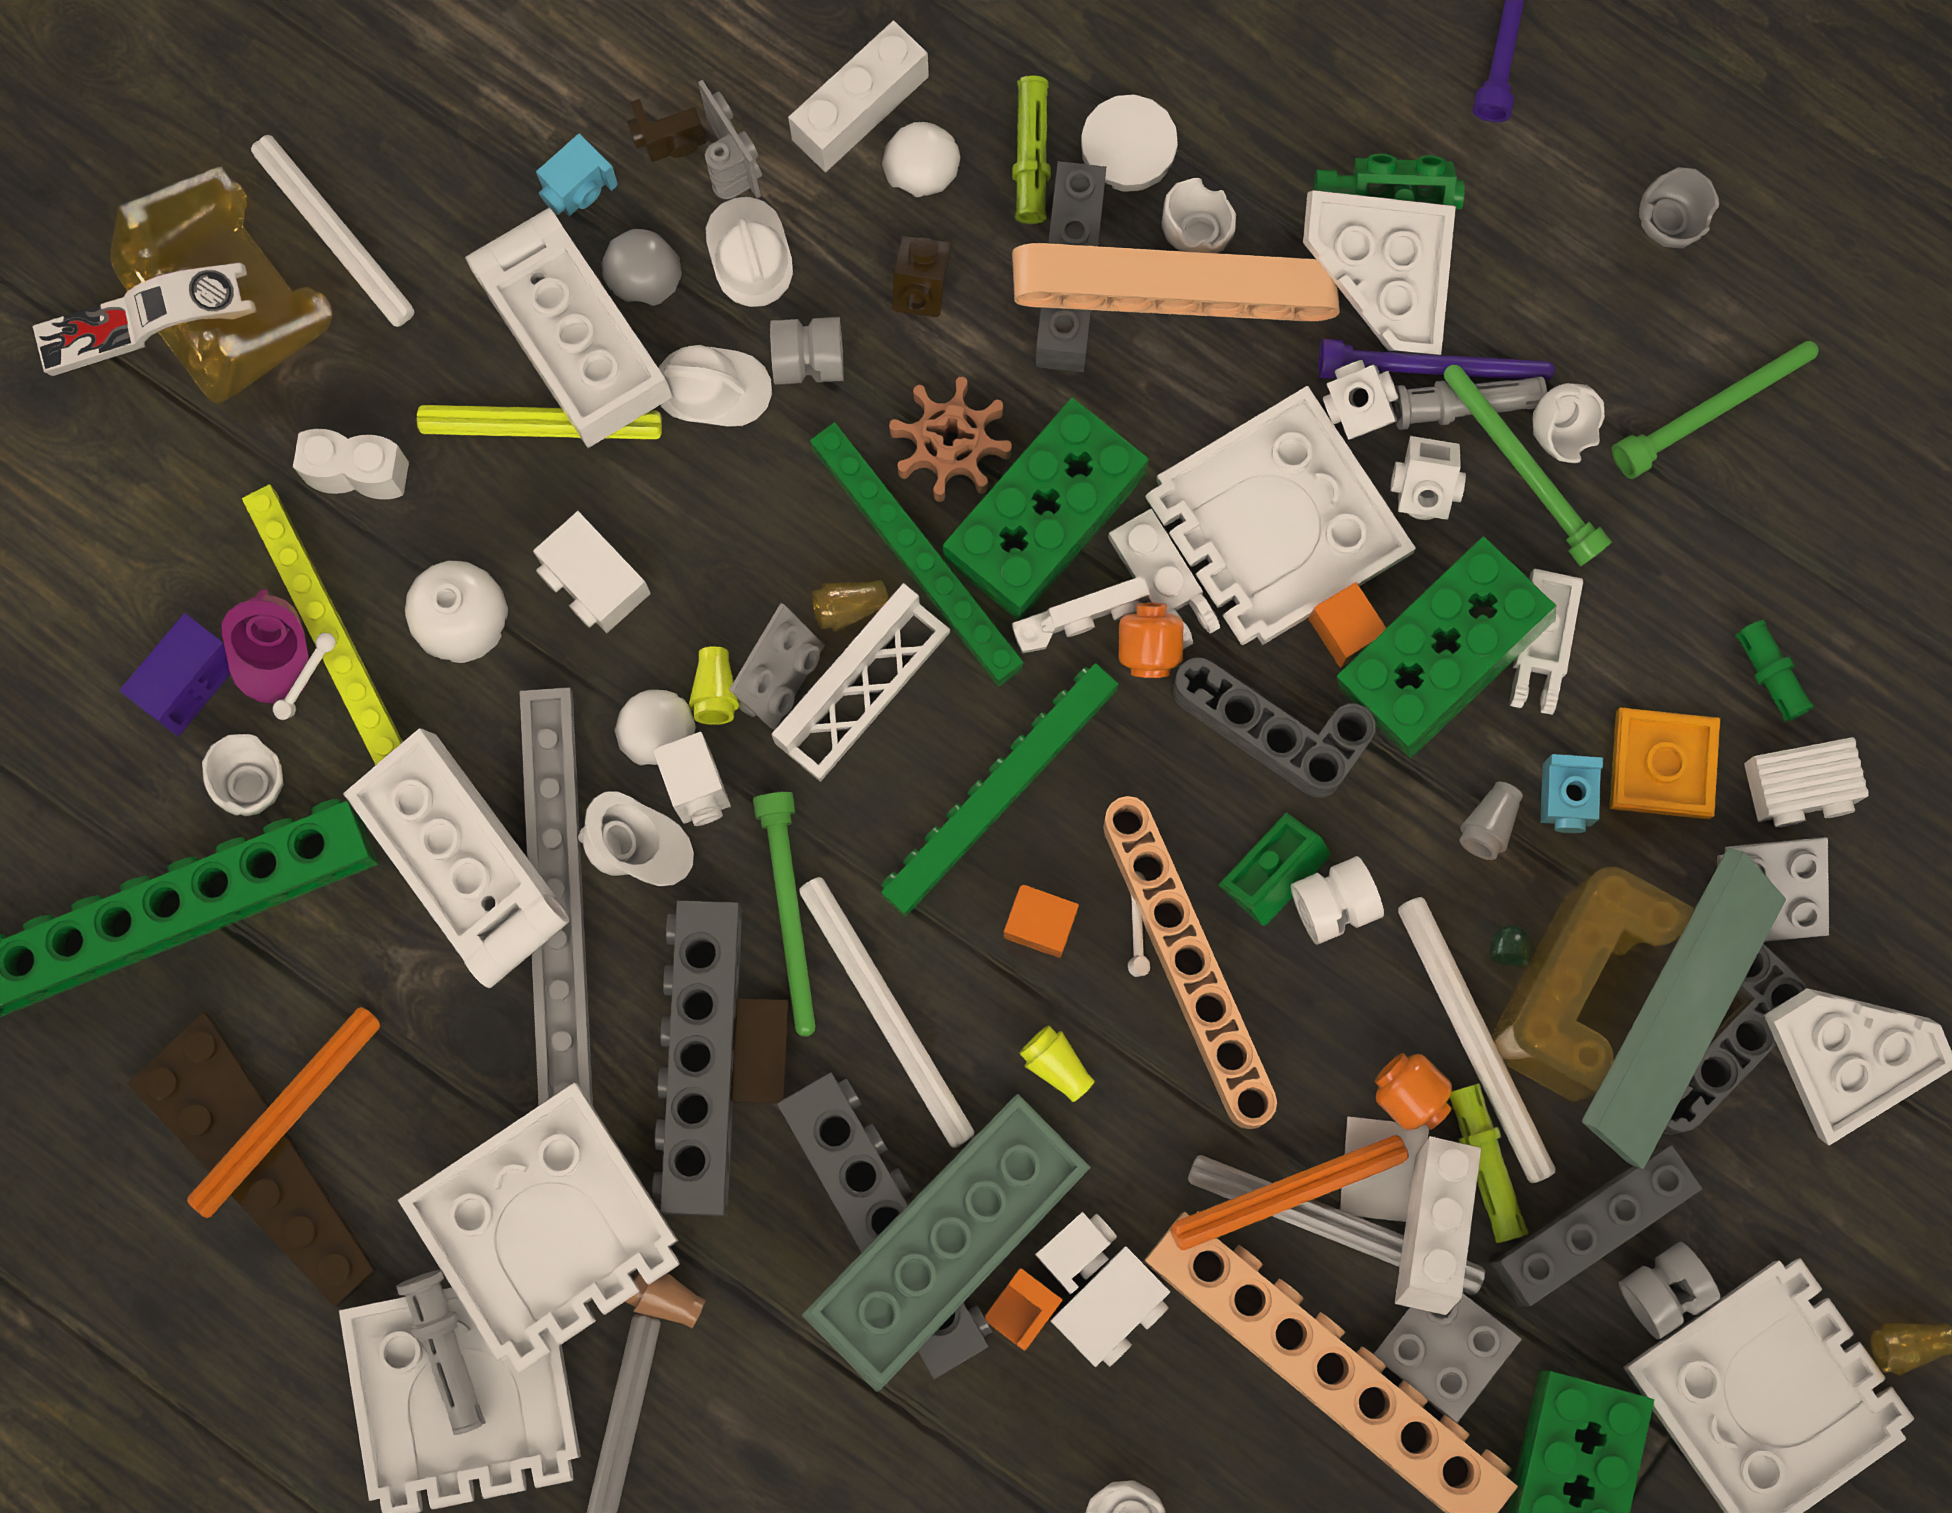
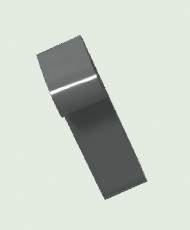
[1173,658,1375,798]
[1663,944,1807,1135]

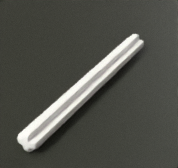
[799,877,974,1148]
[1398,897,1555,1183]

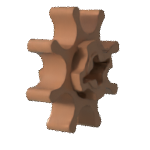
[889,377,1012,502]

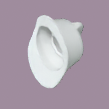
[706,197,793,307]
[659,345,772,427]
[578,792,694,886]

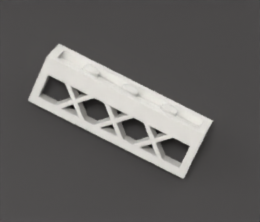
[772,583,950,782]

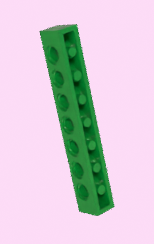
[0,799,379,1017]

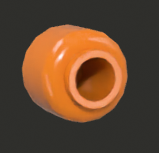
[1119,602,1184,678]
[1374,1053,1452,1130]

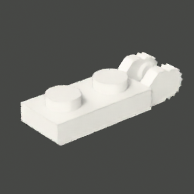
[1108,509,1220,649]
[1510,569,1583,715]

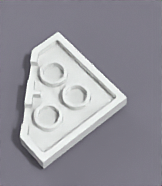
[1303,190,1456,355]
[1764,988,1952,1145]

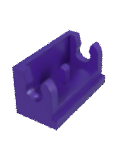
[119,613,231,737]

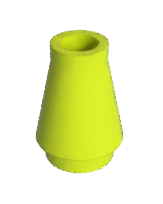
[689,647,739,725]
[1019,1025,1095,1102]

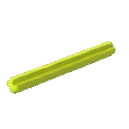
[417,405,662,439]

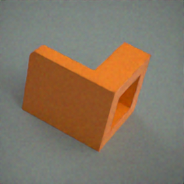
[1308,582,1386,668]
[1003,885,1079,959]
[985,1268,1062,1351]

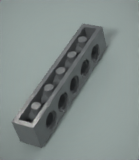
[652,901,743,1216]
[777,1073,992,1379]

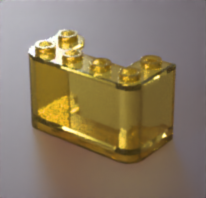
[1492,867,1695,1102]

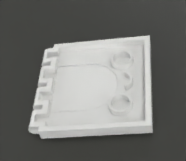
[1145,386,1416,645]
[398,1082,680,1372]
[1623,1258,1914,1513]
[339,1288,581,1513]

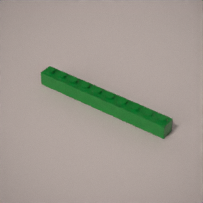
[810,422,1023,687]
[881,663,1119,917]

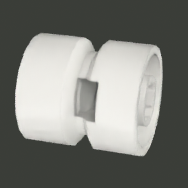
[1290,856,1384,945]

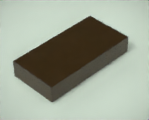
[732,998,789,1104]

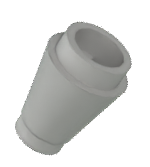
[1459,782,1523,860]

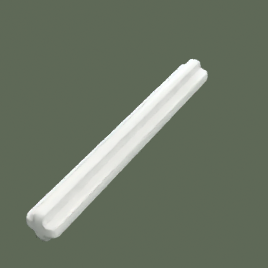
[251,135,415,327]

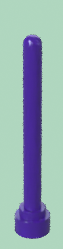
[1472,0,1524,122]
[1318,338,1556,381]

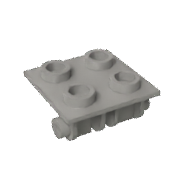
[698,80,762,199]
[729,603,825,730]
[1717,837,1829,942]
[1373,1293,1522,1423]

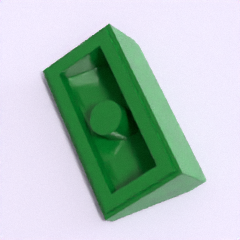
[1218,812,1330,926]

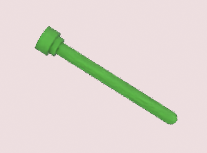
[1611,341,1819,479]
[1444,365,1612,566]
[753,792,815,1037]

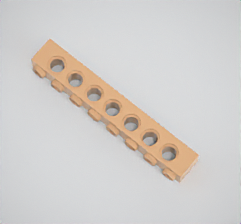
[1143,1211,1518,1513]

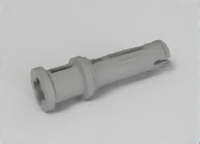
[1393,376,1547,430]
[396,1270,486,1435]

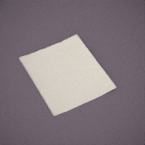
[1340,1117,1429,1222]

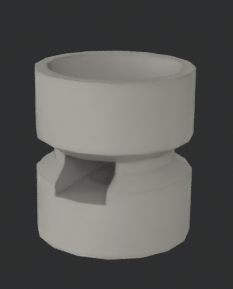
[770,317,844,385]
[1618,1242,1720,1339]

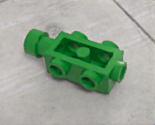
[1314,153,1464,209]

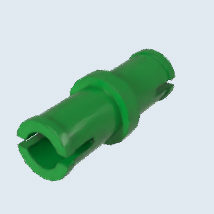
[1735,620,1814,722]

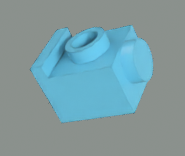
[536,133,618,216]
[1540,754,1603,833]

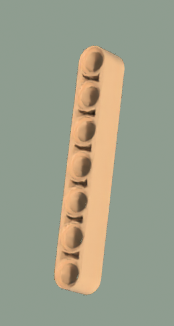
[1012,243,1340,321]
[1103,796,1277,1129]

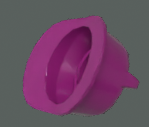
[222,589,310,704]

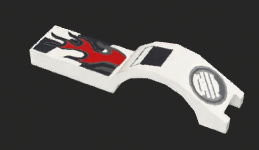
[33,263,257,376]

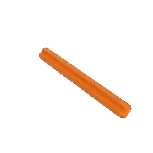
[187,1007,380,1218]
[1171,1135,1409,1251]

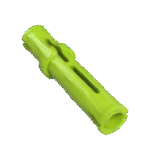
[1012,76,1051,224]
[1449,1083,1528,1243]

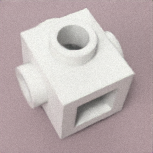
[1323,360,1399,439]
[1391,436,1466,520]

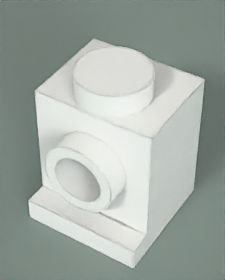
[1035,1212,1117,1294]

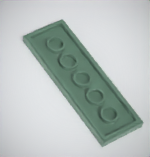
[1582,847,1786,1169]
[802,1094,1091,1392]

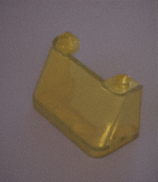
[110,166,333,403]

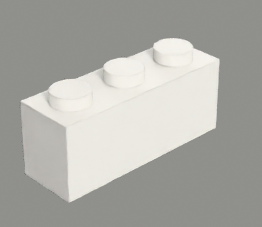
[788,20,929,173]
[1395,1136,1481,1315]

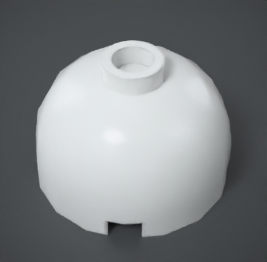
[405,561,508,663]

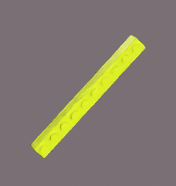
[242,484,403,765]

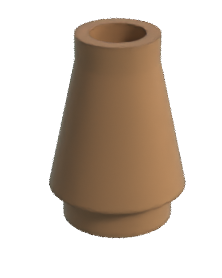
[625,1271,706,1328]

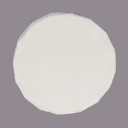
[1081,95,1178,192]

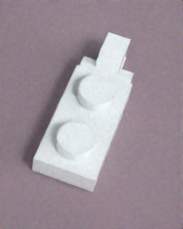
[1012,576,1150,653]

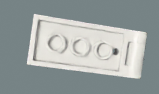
[465,207,673,448]
[343,728,569,988]

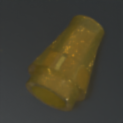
[811,579,888,632]
[1871,1323,1952,1376]

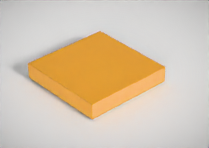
[1609,708,1720,819]

